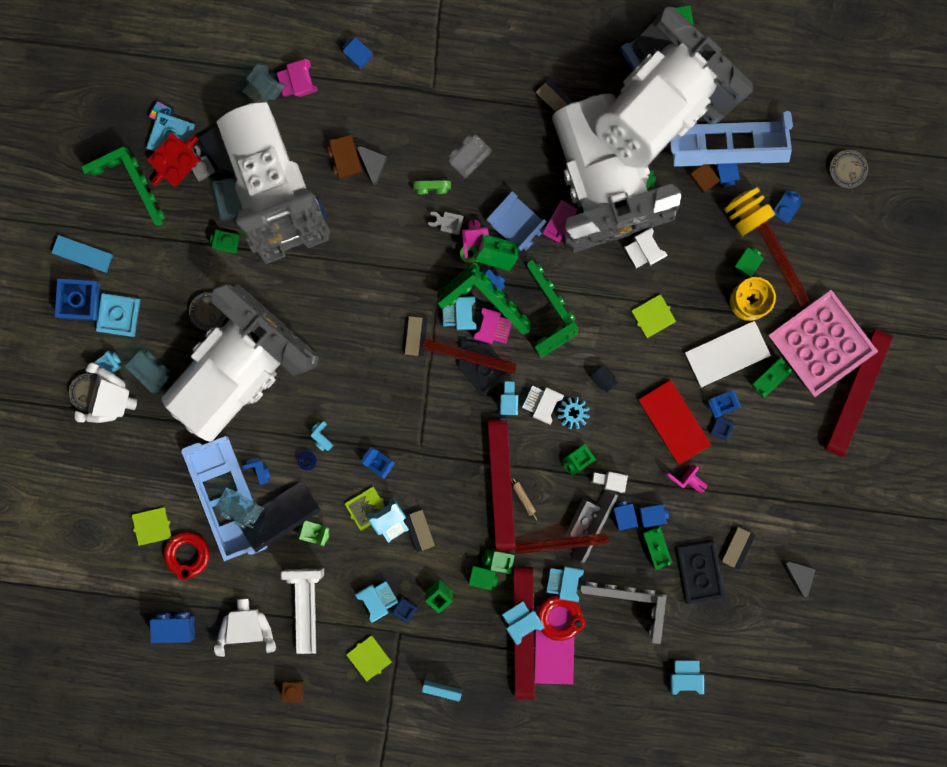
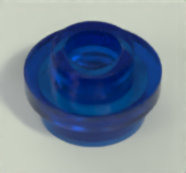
[297,451,317,471]

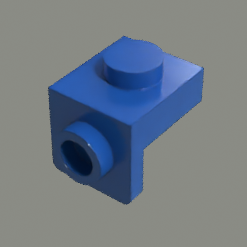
[773,190,802,223]
[481,270,505,290]
[708,390,741,418]
[360,447,395,479]
[243,458,271,485]

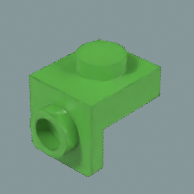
[297,521,329,546]

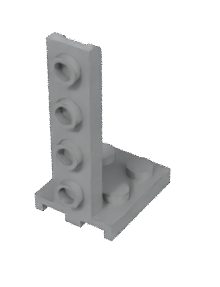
[581,582,667,644]

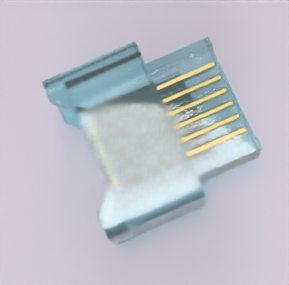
[242,64,286,103]

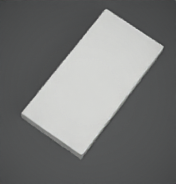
[685,321,771,388]

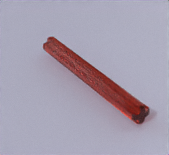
[759,221,811,308]
[423,339,517,374]
[515,533,609,554]

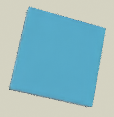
[147,112,195,151]
[96,293,141,337]
[422,680,462,701]

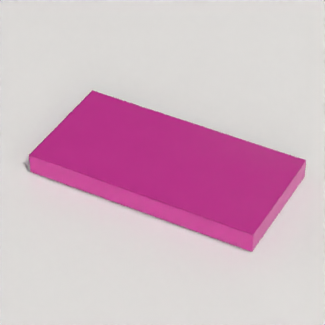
[535,606,575,684]

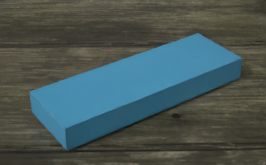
[52,235,113,273]

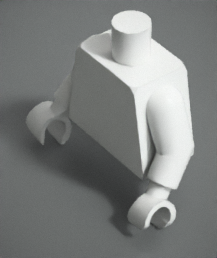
[75,363,137,423]
[214,599,276,657]

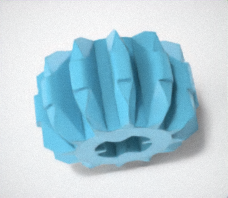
[557,397,590,429]

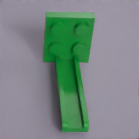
[82,147,165,226]
[527,260,579,359]
[438,261,530,335]

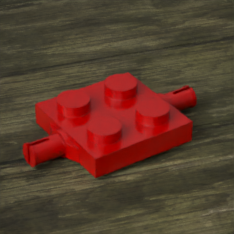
[147,133,202,187]

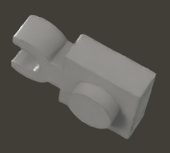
[192,146,216,182]
[428,212,463,235]

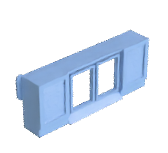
[670,111,793,166]
[182,436,268,561]

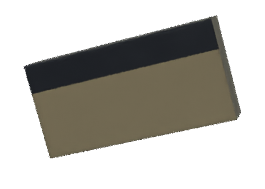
[536,79,573,113]
[405,316,428,357]
[405,510,435,552]
[721,527,756,570]

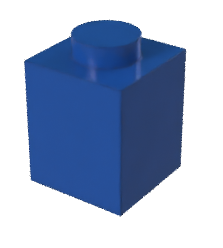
[343,37,373,70]
[715,163,740,187]
[613,501,638,531]
[639,504,669,527]

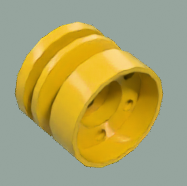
[724,187,776,237]
[730,277,776,321]

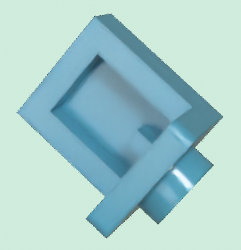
[94,351,121,374]
[311,421,334,451]

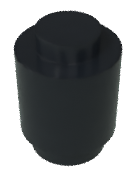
[590,364,618,393]

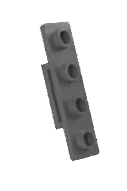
[566,489,618,564]

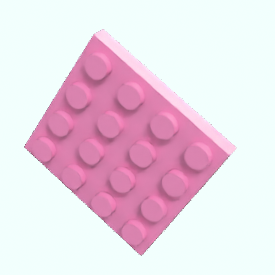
[769,290,878,397]

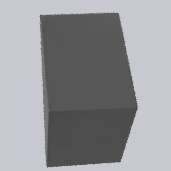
[358,146,387,185]
[783,561,816,598]

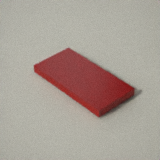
[638,380,711,465]

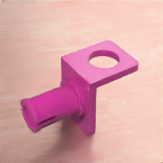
[462,220,489,258]
[663,464,707,494]

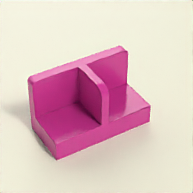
[542,200,578,245]

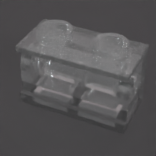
[449,134,492,179]

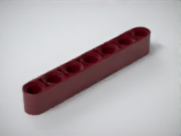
[824,328,893,458]
[488,418,515,551]
[514,567,535,700]

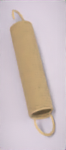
[511,478,537,520]

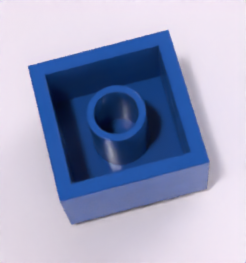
[55,279,100,321]
[150,612,195,643]

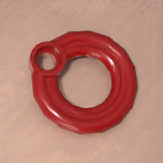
[164,532,210,581]
[537,595,585,641]

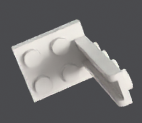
[281,568,324,654]

